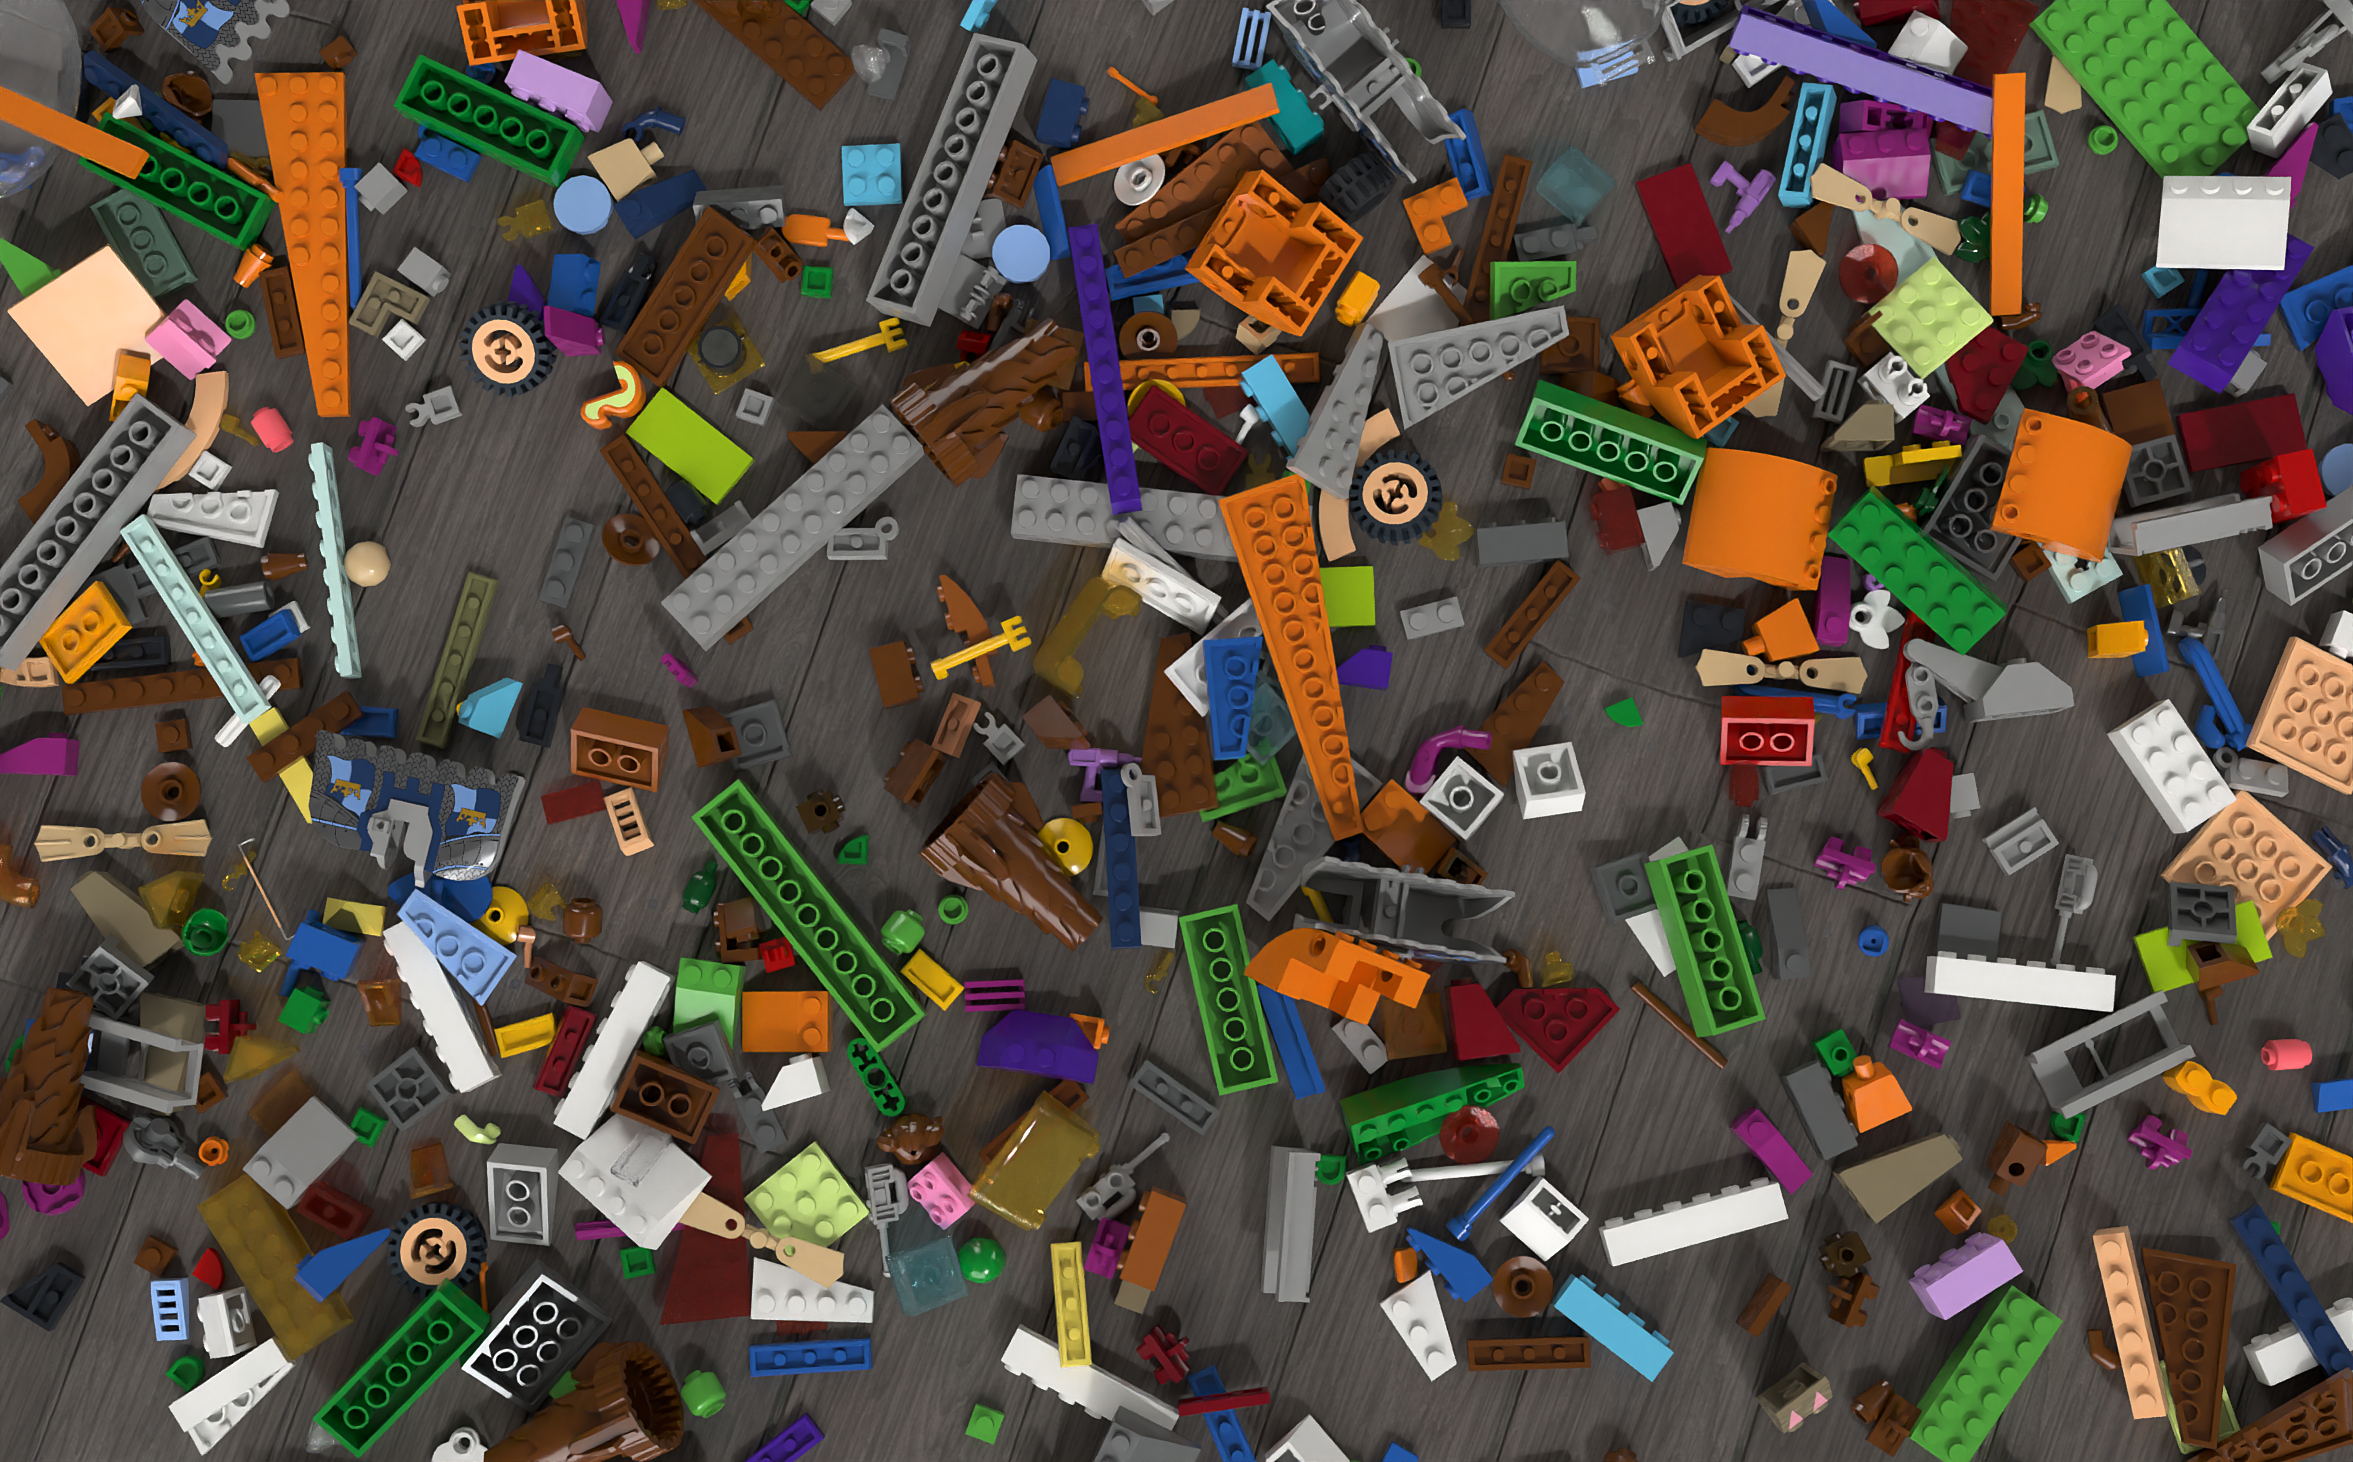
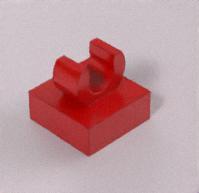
[956,329,992,362]
[759,937,797,973]

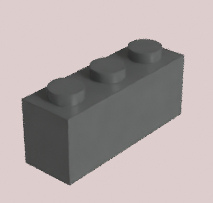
[693,185,788,229]
[1473,517,1569,568]
[1779,1061,1858,1161]

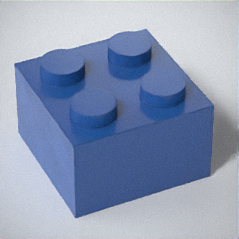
[286,918,367,981]

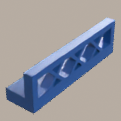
[2142,308,2271,350]
[1256,984,1326,1100]

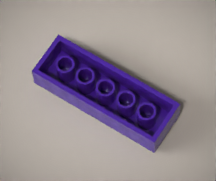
[2167,233,2314,394]

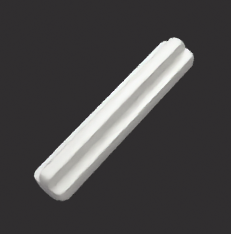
[215,675,281,747]

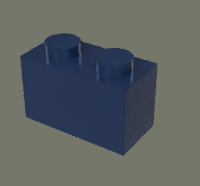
[1036,78,1090,151]

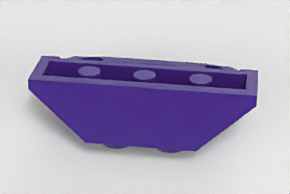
[2315,306,2353,415]
[977,1009,1099,1084]

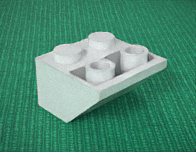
[1499,1176,1589,1261]
[1264,1414,1350,1462]

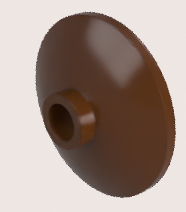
[1119,311,1178,360]
[601,514,661,566]
[141,762,202,821]
[1492,1256,1553,1318]

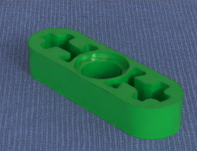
[847,1037,906,1117]

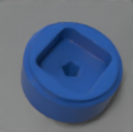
[466,63,497,86]
[1858,925,1889,957]

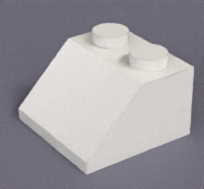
[1888,10,1968,75]
[1513,742,1586,819]
[1419,756,1504,844]
[761,1053,830,1111]
[197,1286,257,1359]

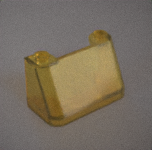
[1033,577,1144,702]
[967,1090,1101,1232]

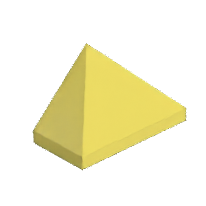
[323,897,387,936]

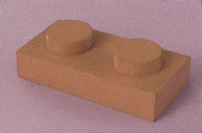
[931,693,981,758]

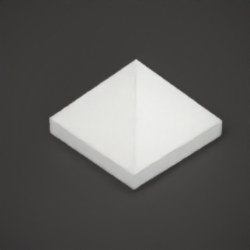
[112,84,142,119]

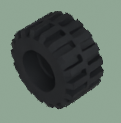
[1317,151,1397,225]

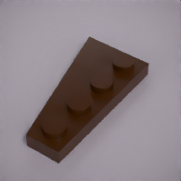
[1463,662,1564,788]

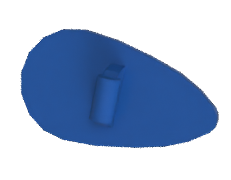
[388,872,493,923]

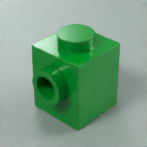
[278,985,331,1034]
[1809,1028,1858,1077]

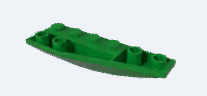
[1339,1063,1525,1165]

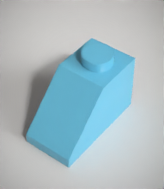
[458,678,523,738]

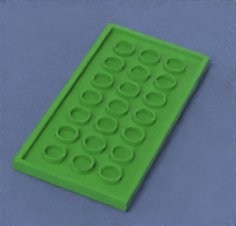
[2029,0,2261,179]

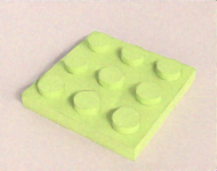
[1865,256,1993,380]
[744,1141,870,1255]

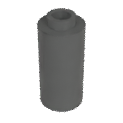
[202,580,275,619]

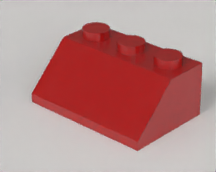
[1720,696,1815,766]

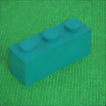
[1244,59,1325,157]

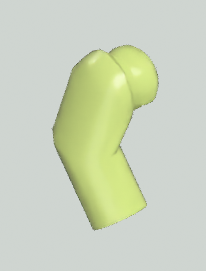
[454,1115,501,1145]

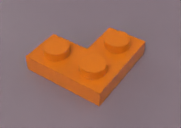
[1402,177,1468,256]

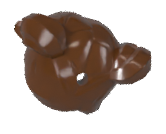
[161,71,213,126]
[1881,833,1934,902]
[875,1113,944,1165]

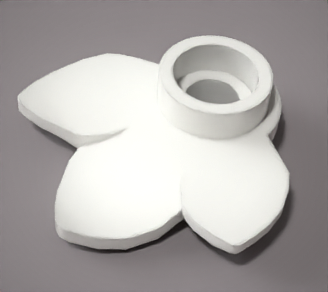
[1849,590,1905,649]
[432,1427,488,1462]

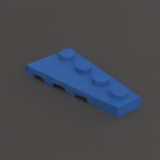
[1202,636,1263,760]

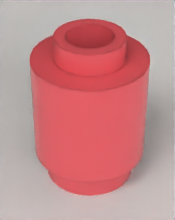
[251,407,294,452]
[2261,1039,2312,1070]

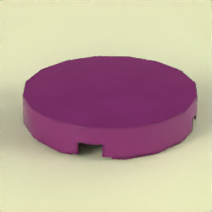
[22,1168,86,1216]

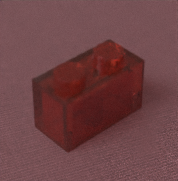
[1588,486,1646,556]
[296,1181,375,1240]

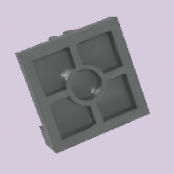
[2123,434,2192,508]
[2165,881,2237,947]
[66,933,154,1021]
[365,1046,457,1132]

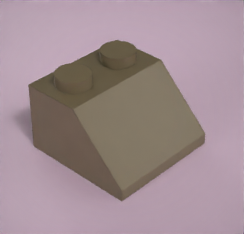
[1820,400,1895,452]

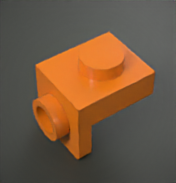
[1069,1013,1110,1049]

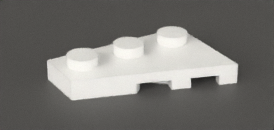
[1379,1269,1457,1381]

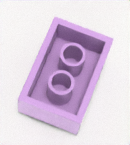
[505,49,613,133]
[1908,1232,2023,1320]

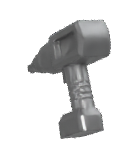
[2164,589,2227,661]

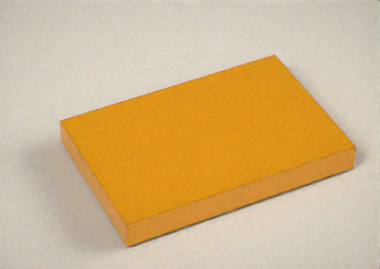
[39,581,132,684]
[2269,1132,2353,1224]

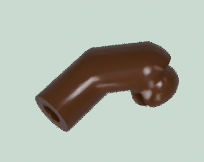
[986,292,1013,334]
[1501,949,1534,989]

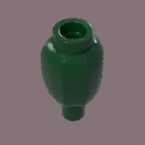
[681,860,718,915]
[1736,920,1763,975]

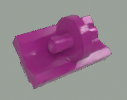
[1911,404,1972,448]
[348,417,399,476]
[1813,837,1876,890]
[1887,1019,1951,1069]
[2126,1115,2193,1170]
[1084,1217,1130,1280]

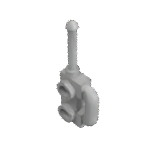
[2050,854,2098,966]
[1076,1133,1170,1221]
[865,1163,909,1277]

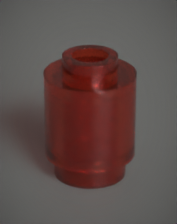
[1729,763,1760,807]

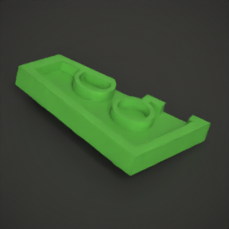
[1490,261,1576,321]
[1199,738,1287,822]

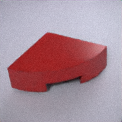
[391,148,423,188]
[192,1247,225,1290]

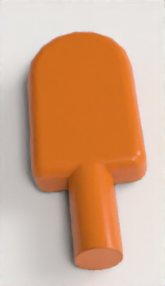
[226,157,283,202]
[781,214,850,247]

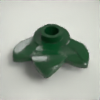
[1954,210,1991,263]
[2011,340,2057,391]
[1912,464,1949,516]

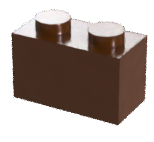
[869,640,924,709]

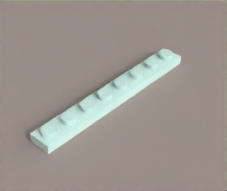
[309,442,362,679]
[120,514,272,724]

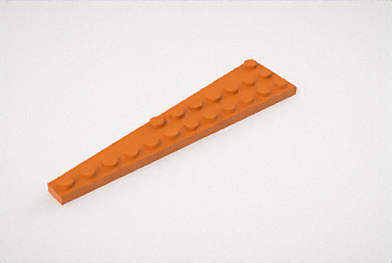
[254,72,351,417]
[1218,474,1363,842]

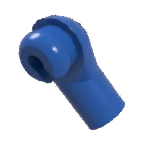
[2195,705,2225,749]

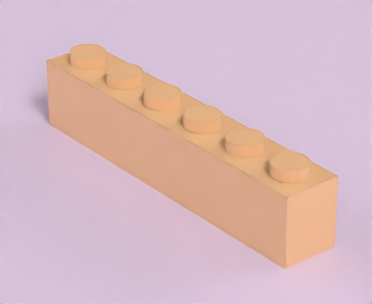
[2093,1226,2169,1419]

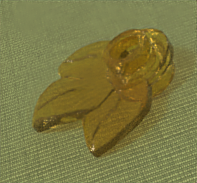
[1417,502,1475,561]
[2276,899,2326,958]

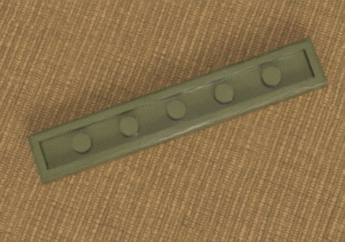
[415,572,499,749]

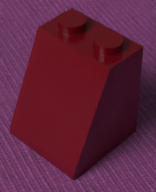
[1854,0,1941,27]
[1876,747,1954,844]
[1444,978,1520,1060]

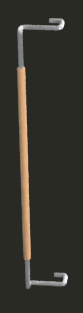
[238,838,295,940]

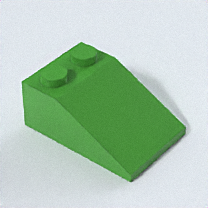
[0,238,64,298]
[673,957,746,1053]

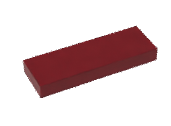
[532,1003,597,1098]
[1178,1386,1270,1417]

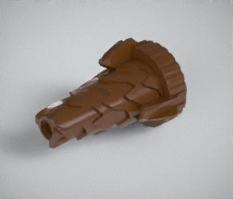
[889,317,1077,488]
[917,772,1103,952]
[0,986,97,1186]
[484,1341,684,1462]

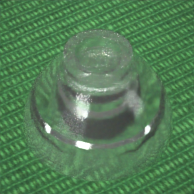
[851,44,891,84]
[305,1411,340,1454]

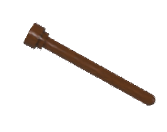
[1418,262,1516,382]

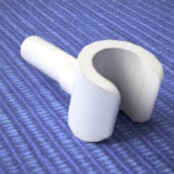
[1235,404,1259,445]

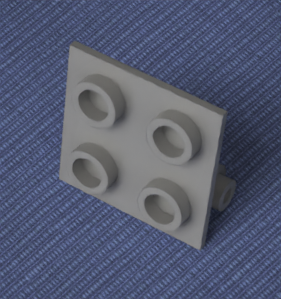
[938,253,1007,330]

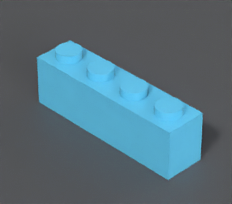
[1778,82,1837,210]
[1239,354,1310,462]
[1550,1273,1674,1382]

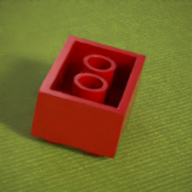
[2240,449,2327,526]

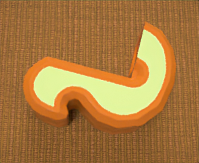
[581,361,647,430]

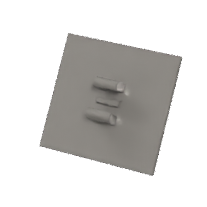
[960,198,1006,261]

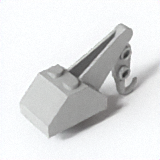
[2260,0,2353,84]
[1898,639,2075,750]

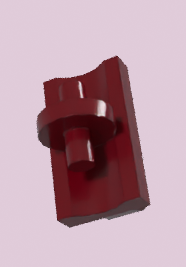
[204,999,257,1054]
[1136,1324,1191,1385]

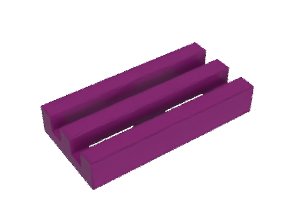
[659,653,698,688]
[964,979,1026,1012]

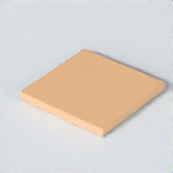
[7,244,168,406]
[2245,637,2353,795]
[2160,789,2333,942]

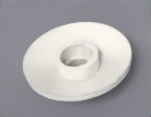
[1114,154,1165,205]

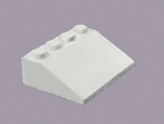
[2156,176,2291,270]
[558,1113,712,1250]

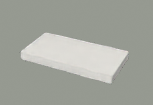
[1101,537,1222,635]

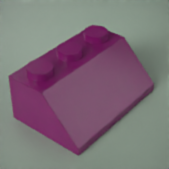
[1830,128,1931,202]

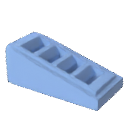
[151,1277,189,1341]

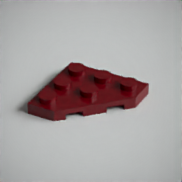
[1944,326,2029,425]
[1495,988,1620,1074]

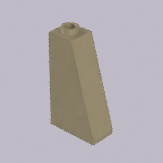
[70,870,184,972]
[140,992,207,1116]
[1832,1132,1963,1224]

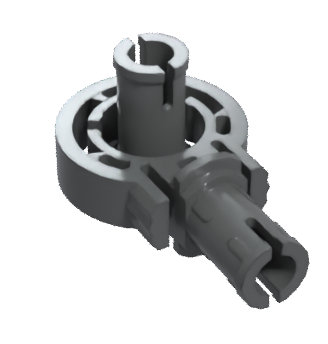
[123,1112,209,1180]

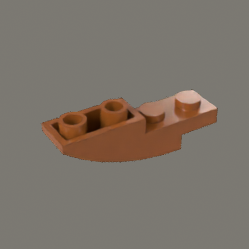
[936,574,1000,689]

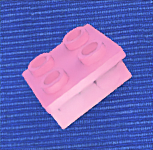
[145,299,231,380]
[2051,331,2131,401]
[907,1152,982,1230]

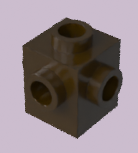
[796,789,846,835]
[1818,1231,1872,1278]

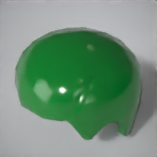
[181,908,230,957]
[957,1237,1006,1283]

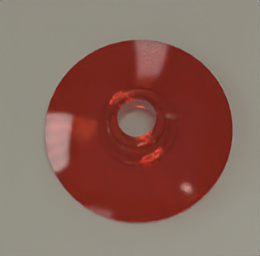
[1839,244,1899,303]
[1439,1105,1499,1164]

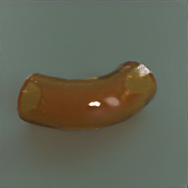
[2067,386,2116,435]
[0,844,40,909]

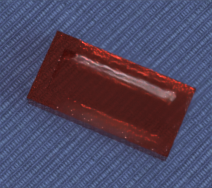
[541,781,607,825]

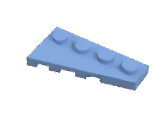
[397,889,517,1006]

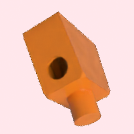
[1741,598,1820,664]
[1842,1055,1912,1133]

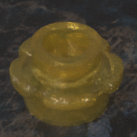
[1987,1215,2018,1245]

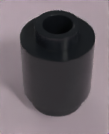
[666,480,709,525]

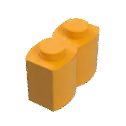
[1335,271,1380,327]
[2162,1061,2237,1115]

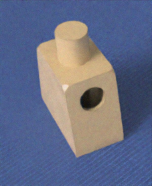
[588,138,664,202]

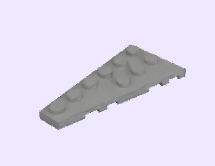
[1388,305,1569,430]
[1285,322,1384,499]
[1246,753,1383,922]

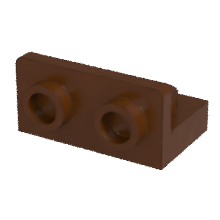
[984,139,1045,210]

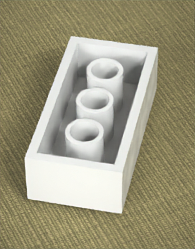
[2107,699,2237,834]

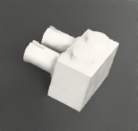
[1857,352,1930,425]
[1345,1157,1423,1233]

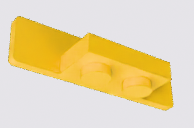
[1863,441,1963,488]

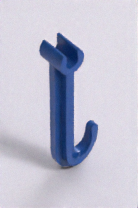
[2178,637,2253,751]
[1732,663,1857,719]

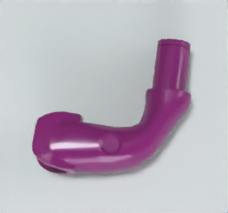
[1406,725,1492,799]

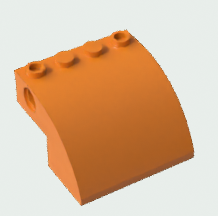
[456,0,588,66]
[1184,170,1363,336]
[1610,275,1786,439]
[1989,408,2133,563]
[1682,448,1838,591]
[1244,927,1430,1025]

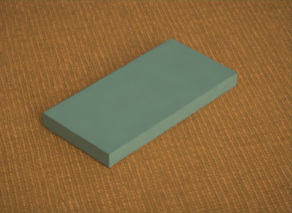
[1928,110,2059,196]
[90,189,199,302]

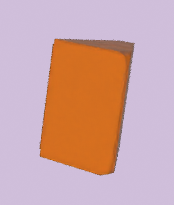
[2038,1140,2076,1166]
[1934,1188,1982,1235]
[1392,1247,1418,1283]

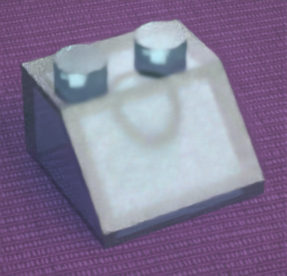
[1535,145,1617,227]
[1246,680,1297,766]
[885,1236,969,1316]

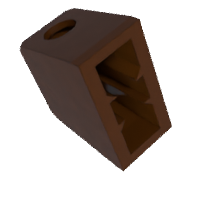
[1987,1121,2048,1196]

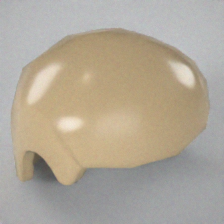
[344,541,391,587]

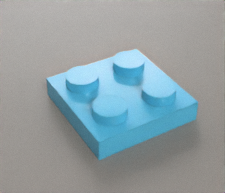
[842,143,903,206]

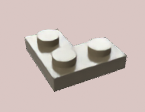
[348,271,430,338]

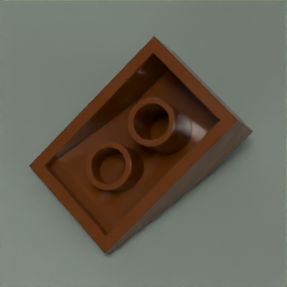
[883,738,948,809]
[610,1048,720,1145]

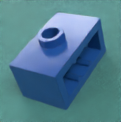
[547,254,601,318]

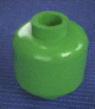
[880,909,925,955]
[680,1370,726,1418]

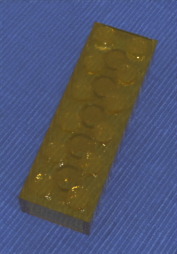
[196,1173,355,1361]

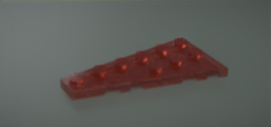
[1934,0,2039,162]
[660,1132,751,1325]

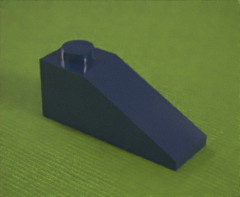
[613,169,707,240]

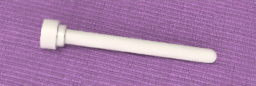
[1400,1151,1545,1182]

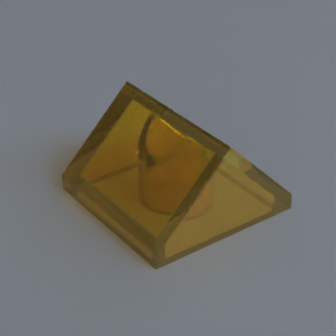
[138,870,206,930]
[223,1034,301,1083]

